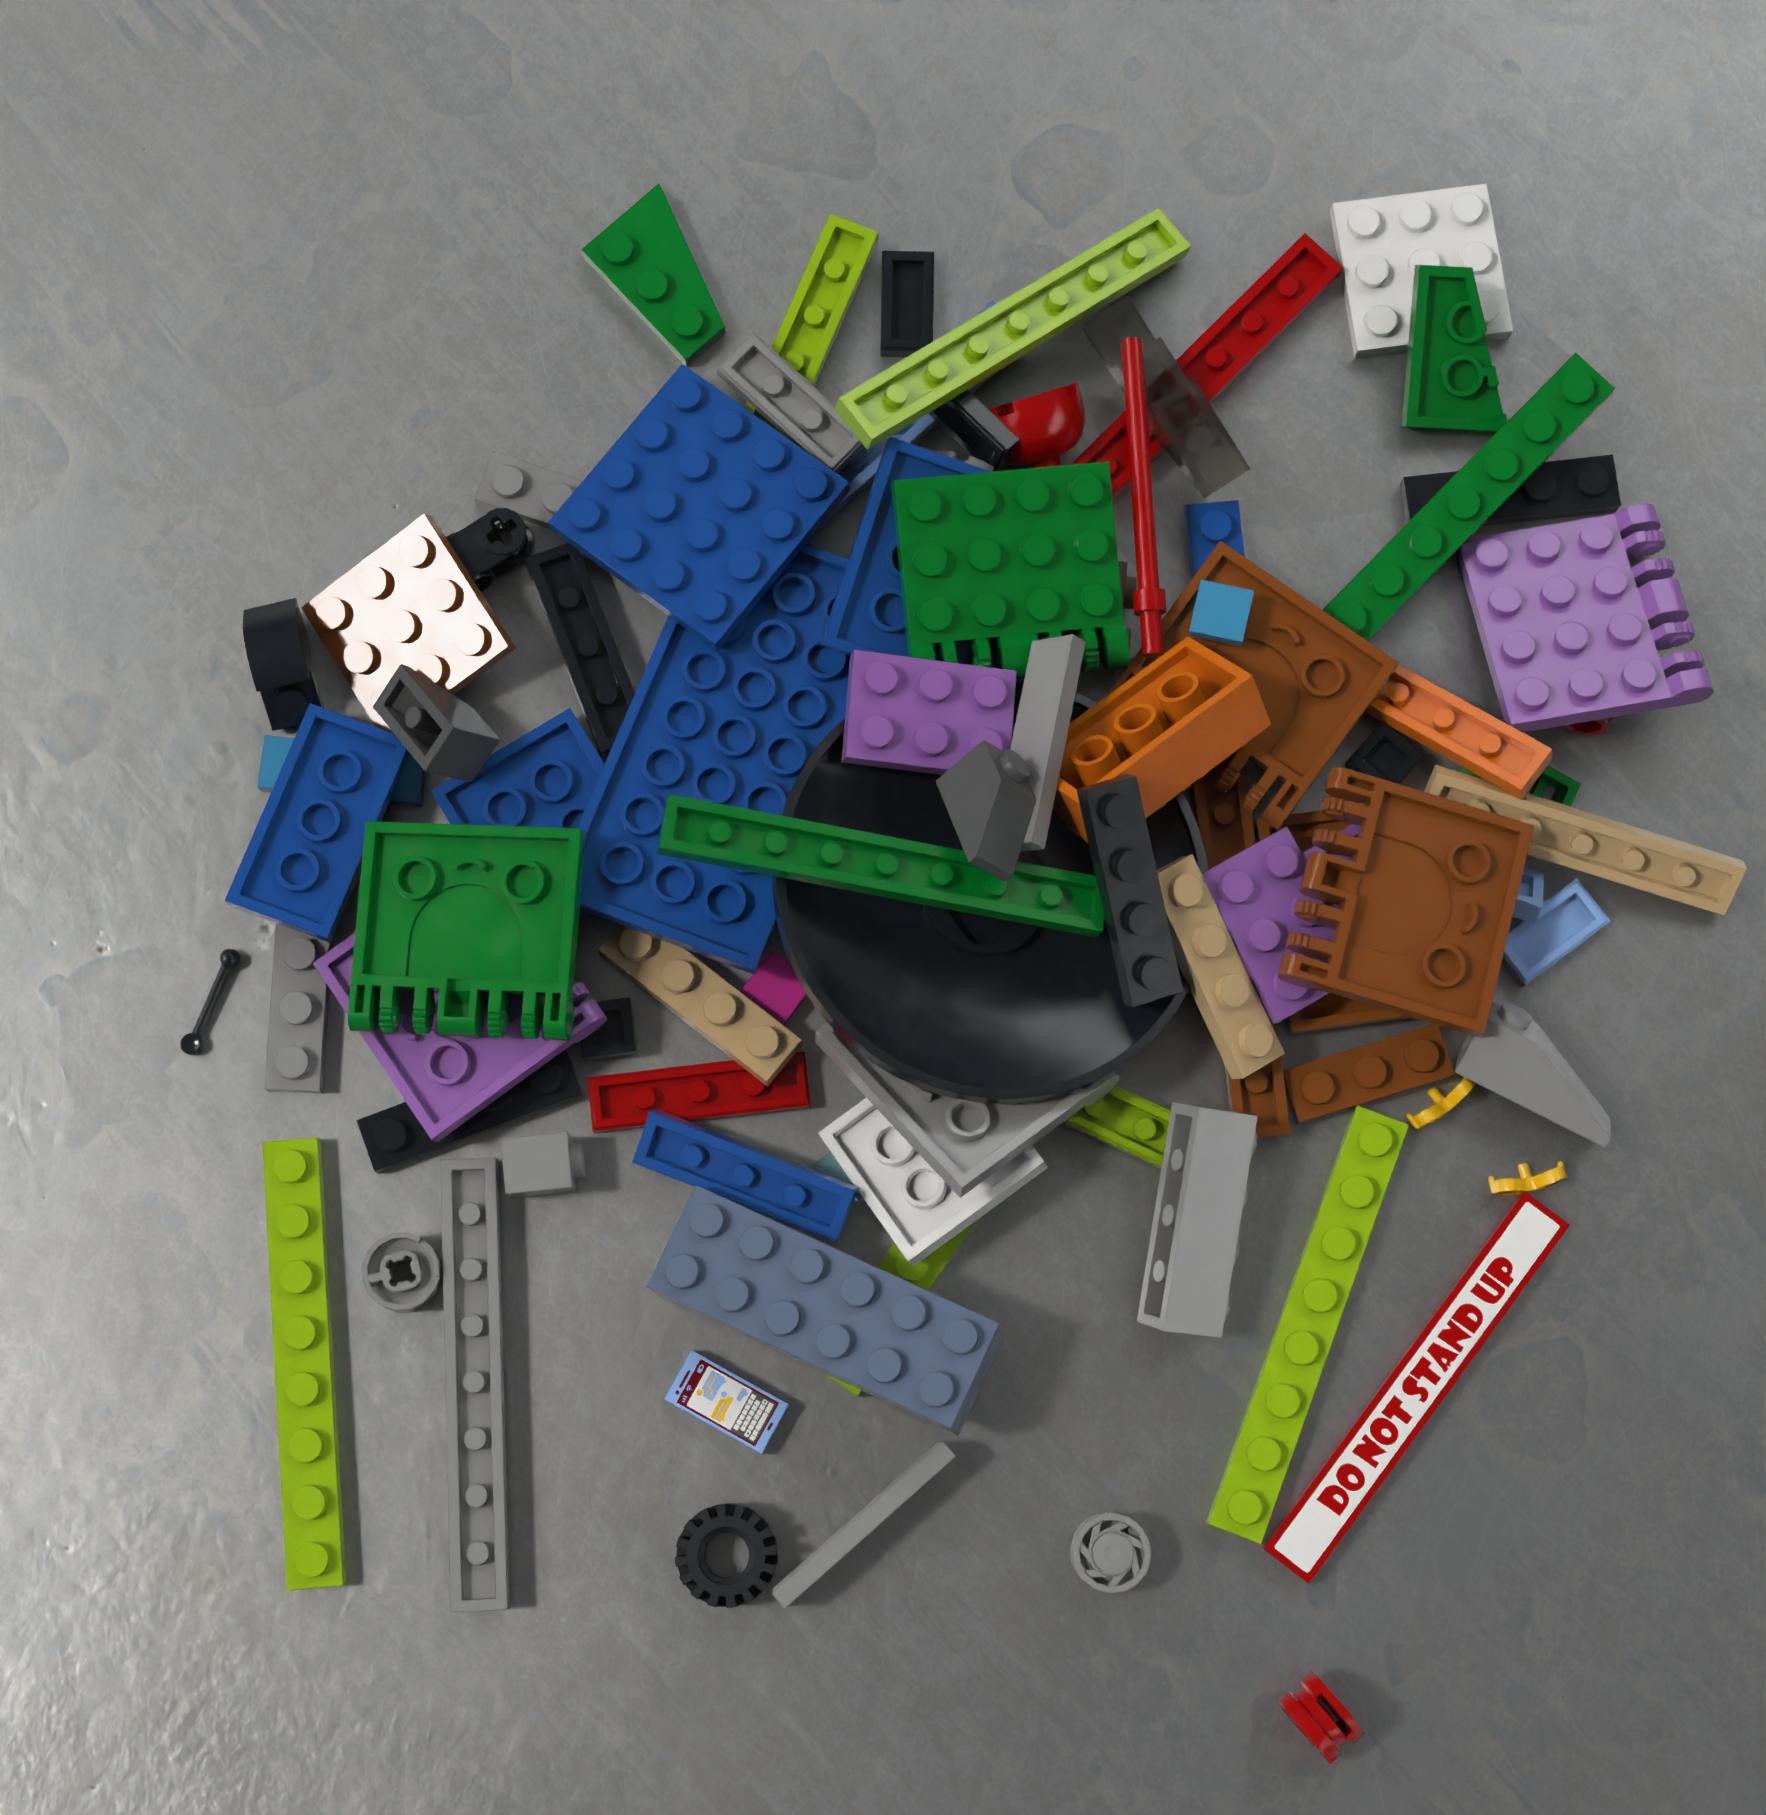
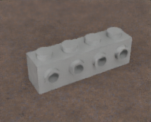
[1137,1102,1258,1338]

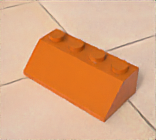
[1053,637,1271,843]

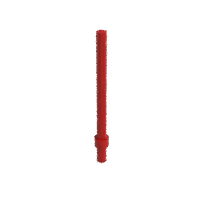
[1121,337,1167,658]

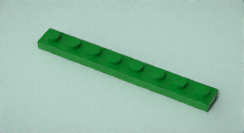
[1322,352,1615,641]
[657,794,1104,937]

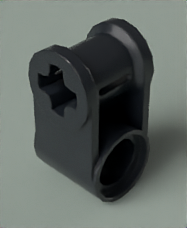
[446,508,535,592]

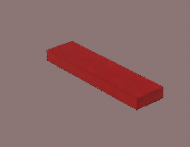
[587,1051,811,1134]

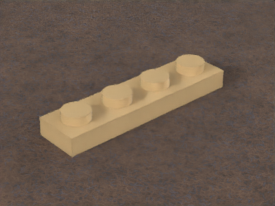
[1157,854,1285,1079]
[598,925,802,1087]

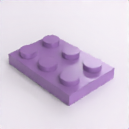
[841,650,1017,775]
[1202,827,1335,1025]

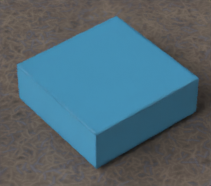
[1188,580,1254,647]

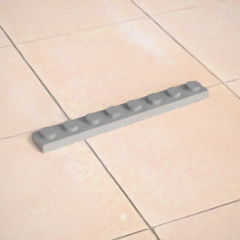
[440,1157,510,1612]

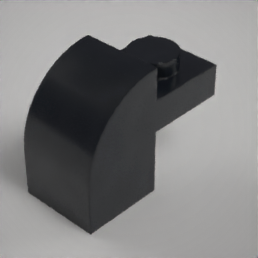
[243,598,325,731]

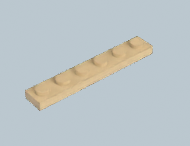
[1424,764,1747,916]

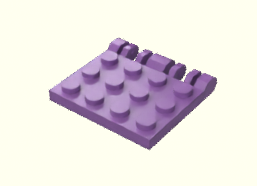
[1456,503,1714,732]
[313,933,607,1142]

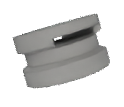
[362,1232,443,1313]
[1070,1512,1151,1594]

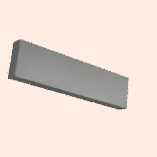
[1010,634,1086,852]
[772,1441,956,1609]

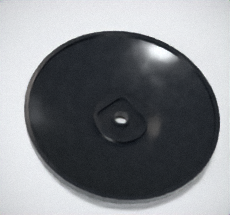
[772,677,1208,1104]

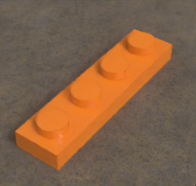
[1365,664,1552,800]

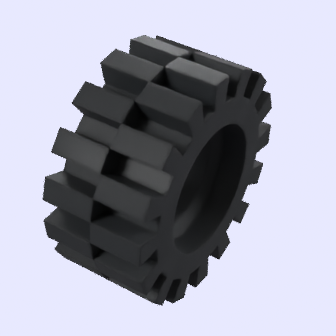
[675,1503,778,1608]

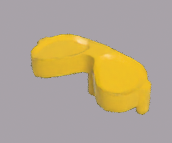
[1406,1077,1476,1130]
[1488,1161,1567,1195]

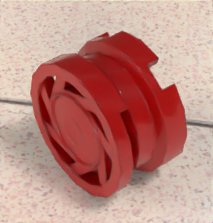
[1277,1671,1365,1764]

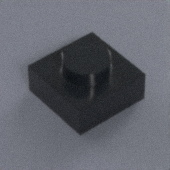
[1345,721,1424,784]
[576,997,638,1061]

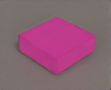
[740,950,807,1026]

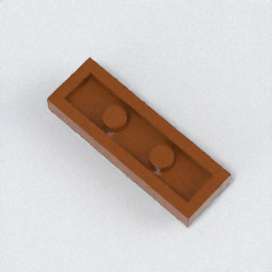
[1283,1024,1455,1125]

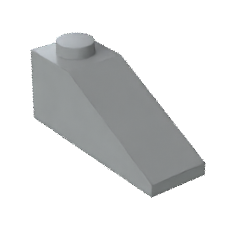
[1455,1001,1611,1148]

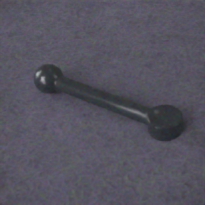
[180,948,240,1056]

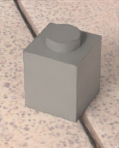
[501,1132,585,1199]

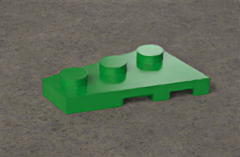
[581,184,726,367]
[1401,265,1507,431]

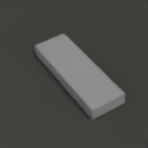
[717,332,865,474]

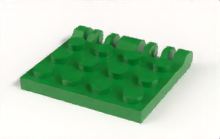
[891,461,1130,677]
[348,821,586,1041]

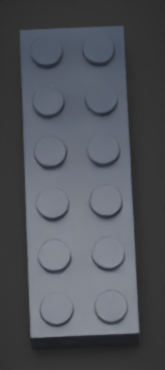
[647,1185,1006,1436]

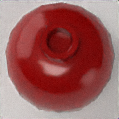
[989,382,1086,468]

